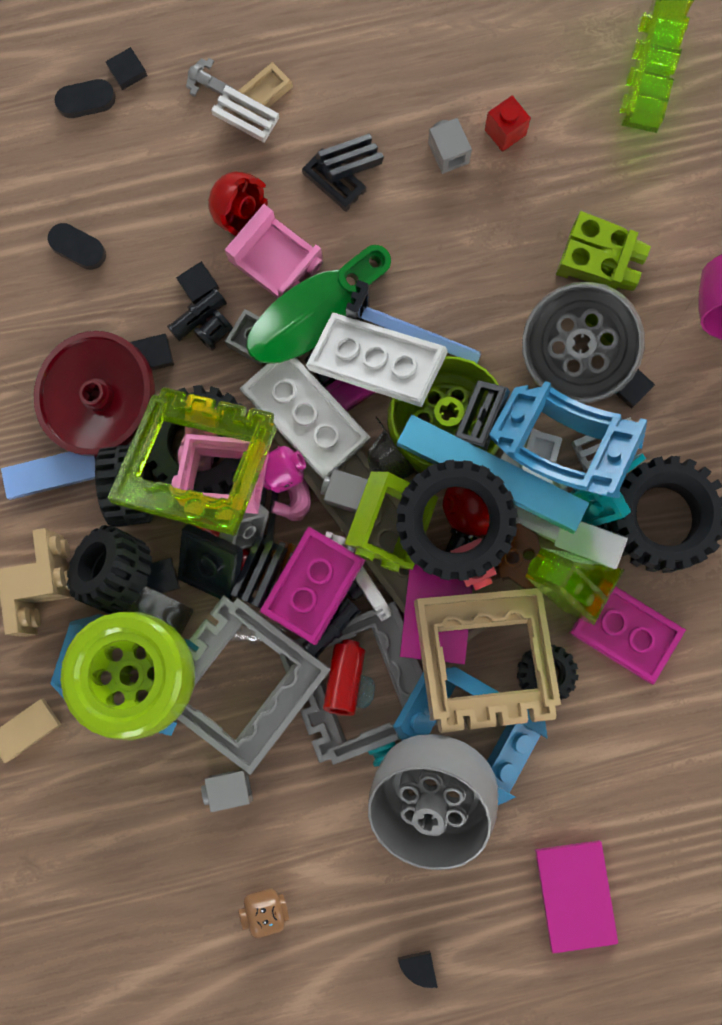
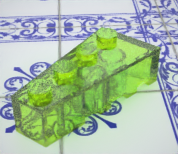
[619,0,694,133]

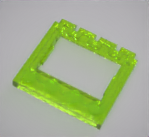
[107,387,277,536]

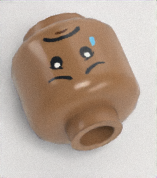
[238,888,289,938]

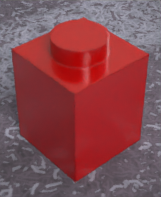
[484,95,531,152]

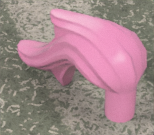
[271,445,311,521]

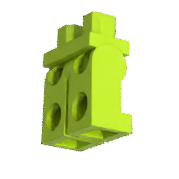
[556,211,651,291]

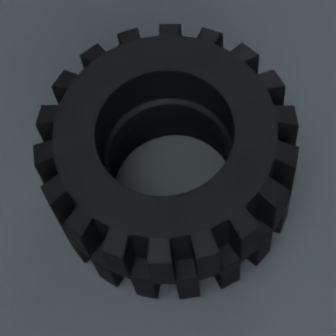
[95,443,156,527]
[67,525,152,614]

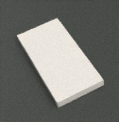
[306,313,448,407]
[240,358,371,480]

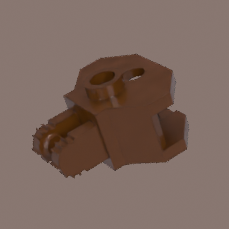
[491,523,546,589]

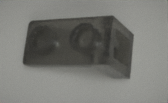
[123,586,193,635]

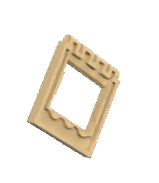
[414,588,561,733]

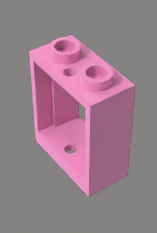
[171,434,269,514]

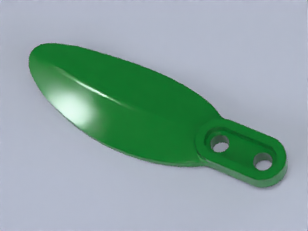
[246,245,391,364]

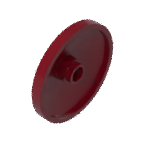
[34,331,155,456]

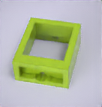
[345,471,439,572]

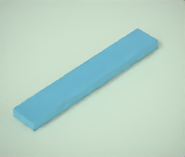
[396,415,589,534]

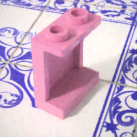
[225,204,323,299]

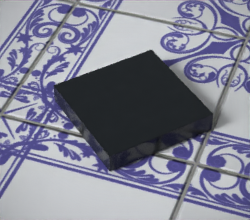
[177,524,243,602]

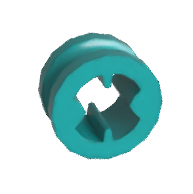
[368,741,396,767]

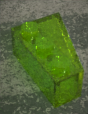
[525,548,625,625]

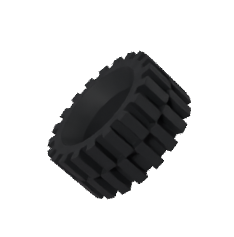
[143,385,259,495]
[609,456,722,573]
[396,460,518,581]

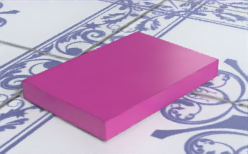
[259,526,366,645]
[399,564,473,664]
[569,579,686,685]
[535,840,619,953]

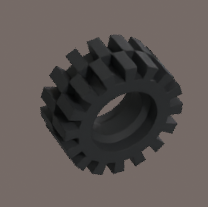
[517,644,579,700]

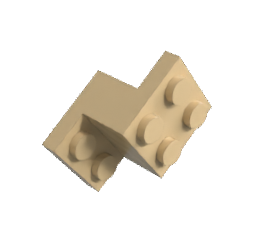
[0,528,71,637]

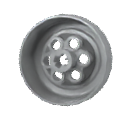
[522,282,645,403]
[368,734,499,870]

